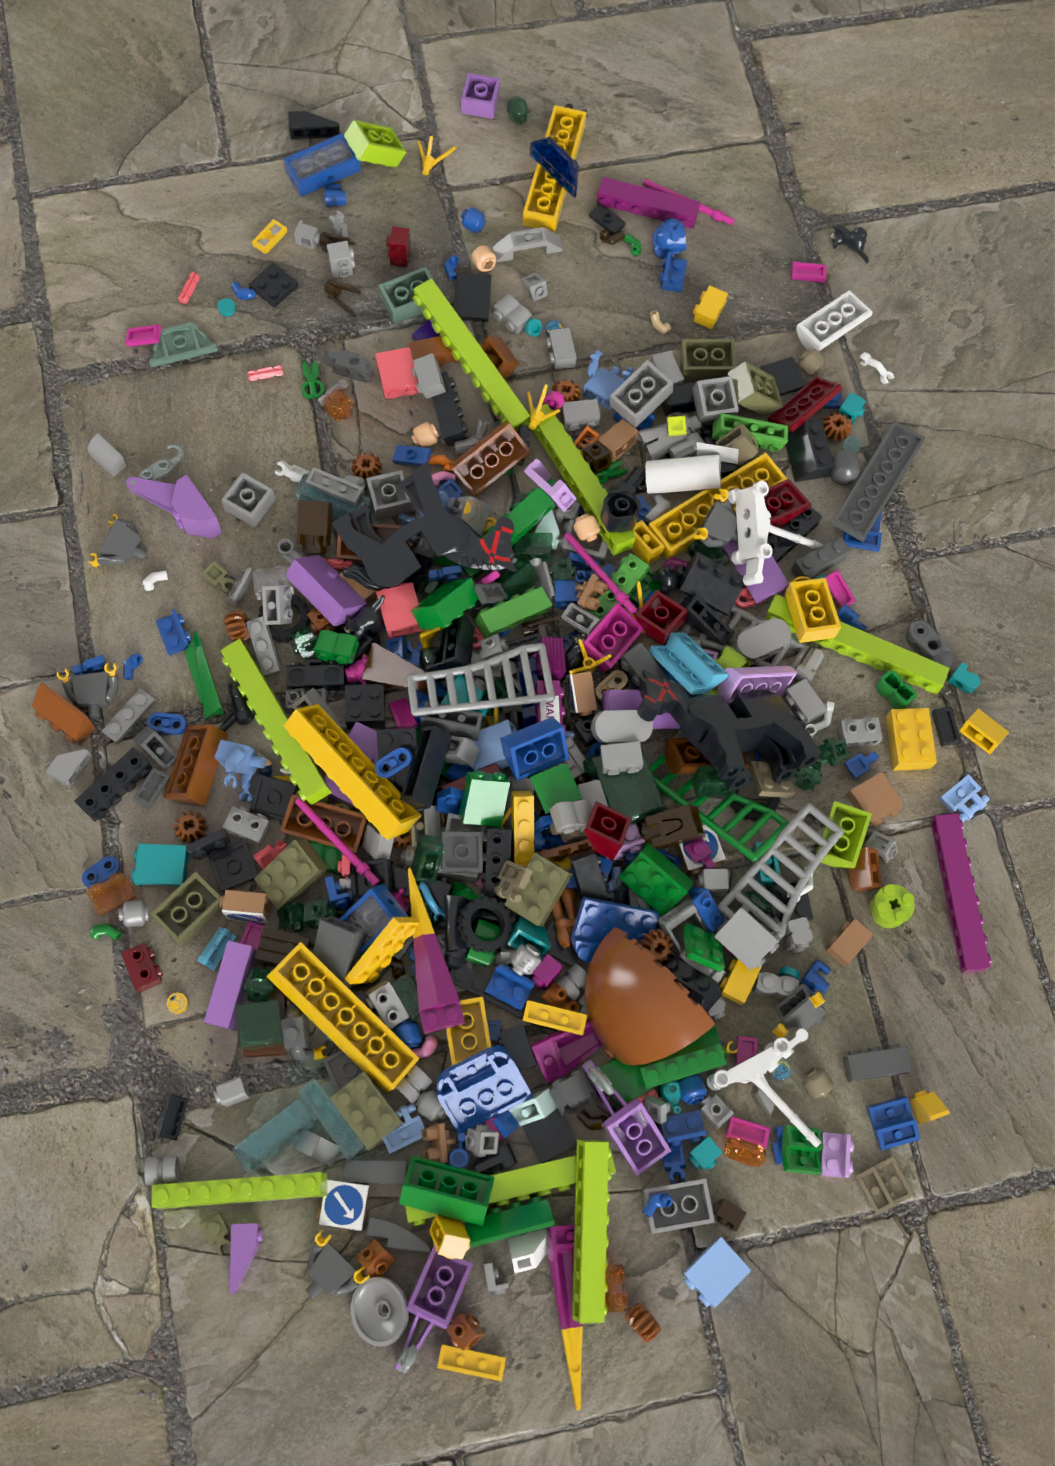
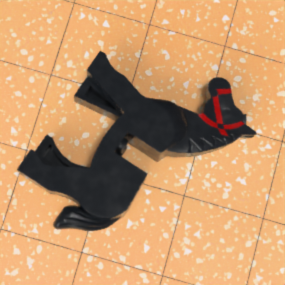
[332,461,517,591]
[637,669,822,790]

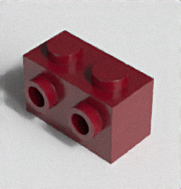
[386,226,411,267]
[121,943,163,993]

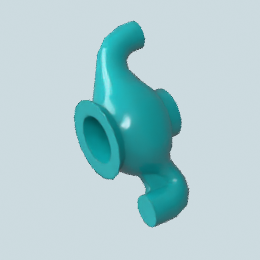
[660,1080,681,1114]

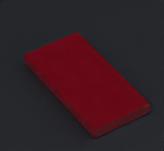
[767,377,843,432]

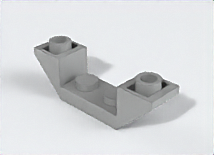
[493,227,563,263]

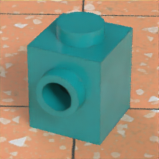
[839,392,866,425]
[687,1136,723,1171]

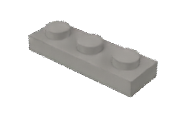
[305,467,364,506]
[246,616,282,676]
[102,688,156,745]

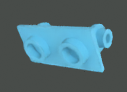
[197,927,237,971]

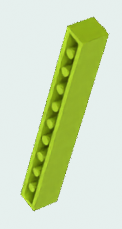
[413,278,530,432]
[528,404,636,556]
[765,594,950,694]
[220,638,332,805]
[405,1148,616,1226]

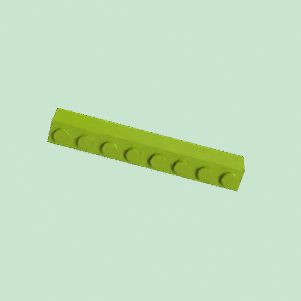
[572,1140,611,1324]
[152,1172,327,1209]

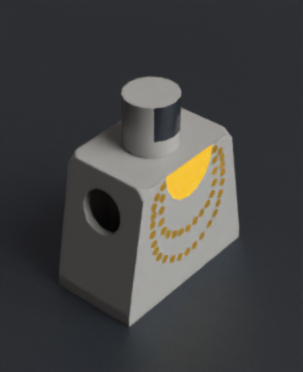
[447,496,491,537]

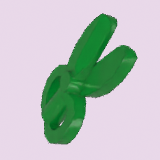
[301,361,325,399]
[591,460,627,484]

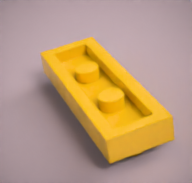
[523,1000,588,1035]
[437,1344,506,1381]

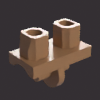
[574,574,608,612]
[421,1123,456,1163]

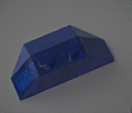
[530,137,579,198]

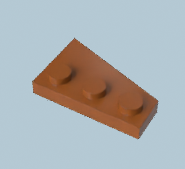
[537,839,594,861]

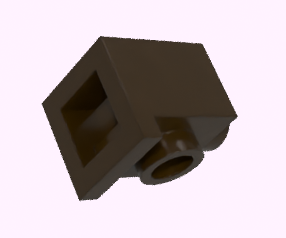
[712,1199,746,1232]

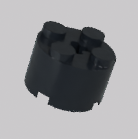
[600,489,641,533]

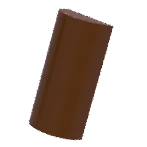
[665,738,750,774]

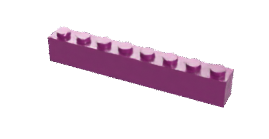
[930,813,992,974]

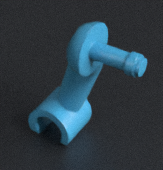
[417,881,445,921]

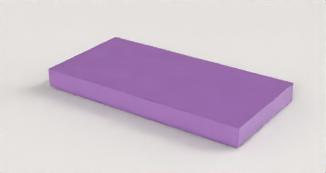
[723,539,789,604]

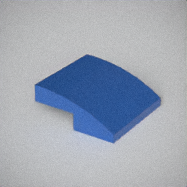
[866,1096,921,1150]

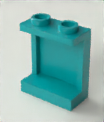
[131,844,189,888]

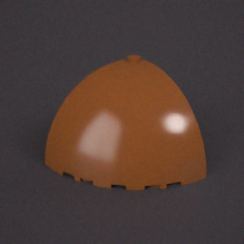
[585,927,715,1065]

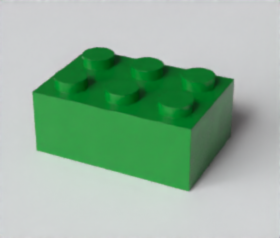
[411,578,479,630]
[618,842,693,916]

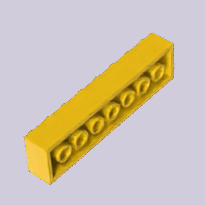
[523,105,587,233]
[648,453,787,560]
[283,704,422,840]
[266,942,420,1093]

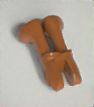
[552,888,577,948]

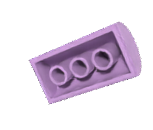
[717,666,797,703]

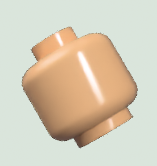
[471,245,496,272]
[412,422,439,448]
[573,513,600,542]

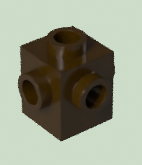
[583,442,610,474]

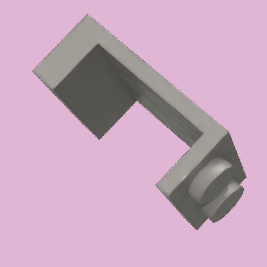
[714,905,781,970]

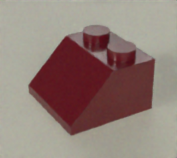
[635,590,688,645]
[584,801,632,860]

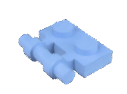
[939,774,990,822]
[384,1103,425,1154]

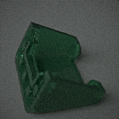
[583,747,664,827]

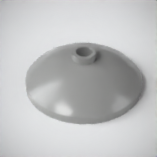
[351,1276,409,1346]

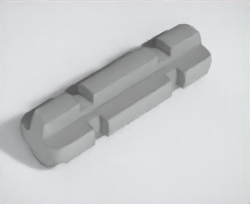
[318,379,348,406]

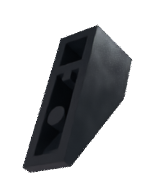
[288,111,340,140]
[680,594,734,646]

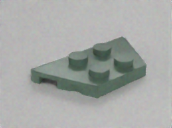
[149,322,218,368]

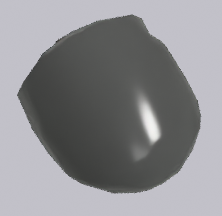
[830,449,860,485]

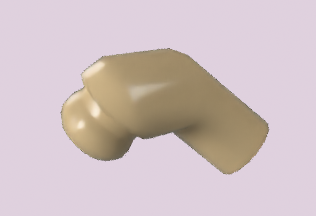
[650,310,671,334]

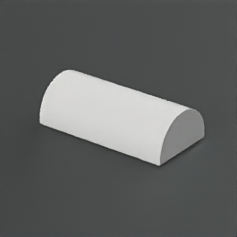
[797,290,873,352]
[646,454,721,494]

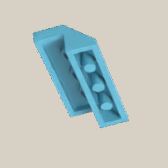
[649,633,729,695]

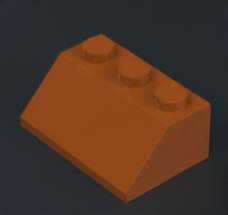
[32,682,95,745]

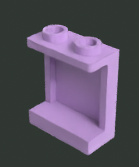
[524,459,577,512]

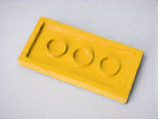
[345,917,420,985]

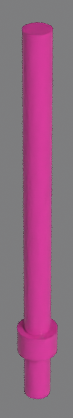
[642,178,735,226]
[564,533,637,614]
[295,797,380,886]

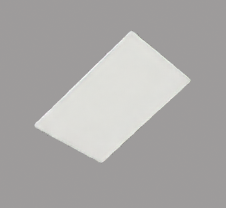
[697,442,739,464]

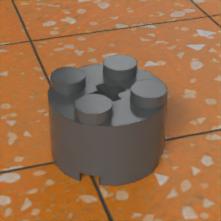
[550,1069,598,1116]

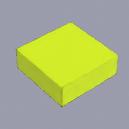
[667,416,687,437]

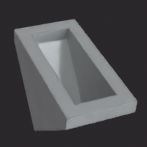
[295,1129,341,1167]

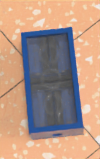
[283,133,361,197]
[340,884,408,961]

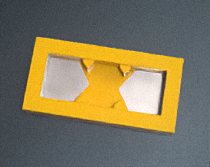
[252,219,288,254]

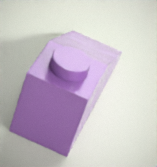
[229,1223,264,1293]

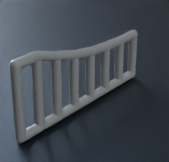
[676,593,809,670]
[406,643,555,716]
[718,803,844,943]

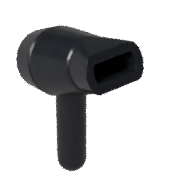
[219,688,253,732]

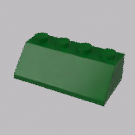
[639,1024,728,1089]
[399,1155,495,1226]
[465,1196,555,1248]

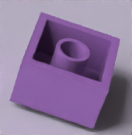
[461,73,500,119]

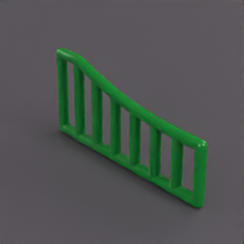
[642,752,789,861]

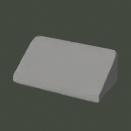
[532,562,555,603]
[226,567,254,608]
[577,780,608,809]

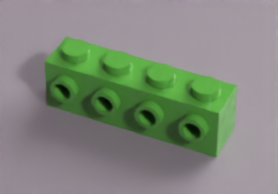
[712,413,788,452]
[588,553,650,620]
[474,586,553,639]

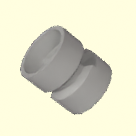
[556,964,587,1001]
[395,1065,433,1104]
[144,1155,180,1185]

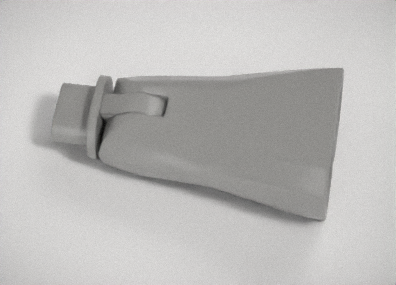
[638,415,701,460]

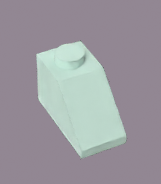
[531,510,560,555]
[509,1088,557,1126]

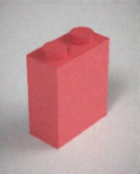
[375,347,419,399]
[376,582,425,639]

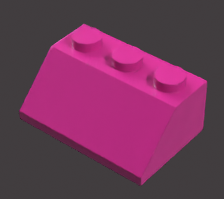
[583,603,643,673]

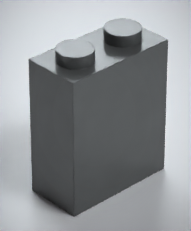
[313,916,365,981]

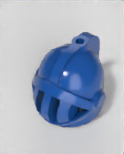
[653,218,686,258]

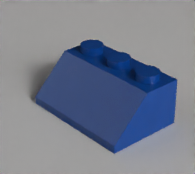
[500,717,569,781]

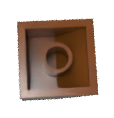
[480,336,520,378]

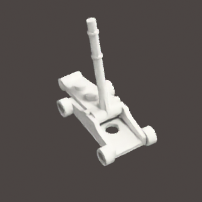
[728,481,823,586]
[706,1029,821,1148]

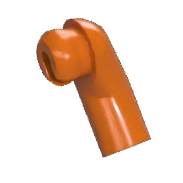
[429,455,453,473]

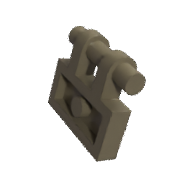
[494,860,533,903]

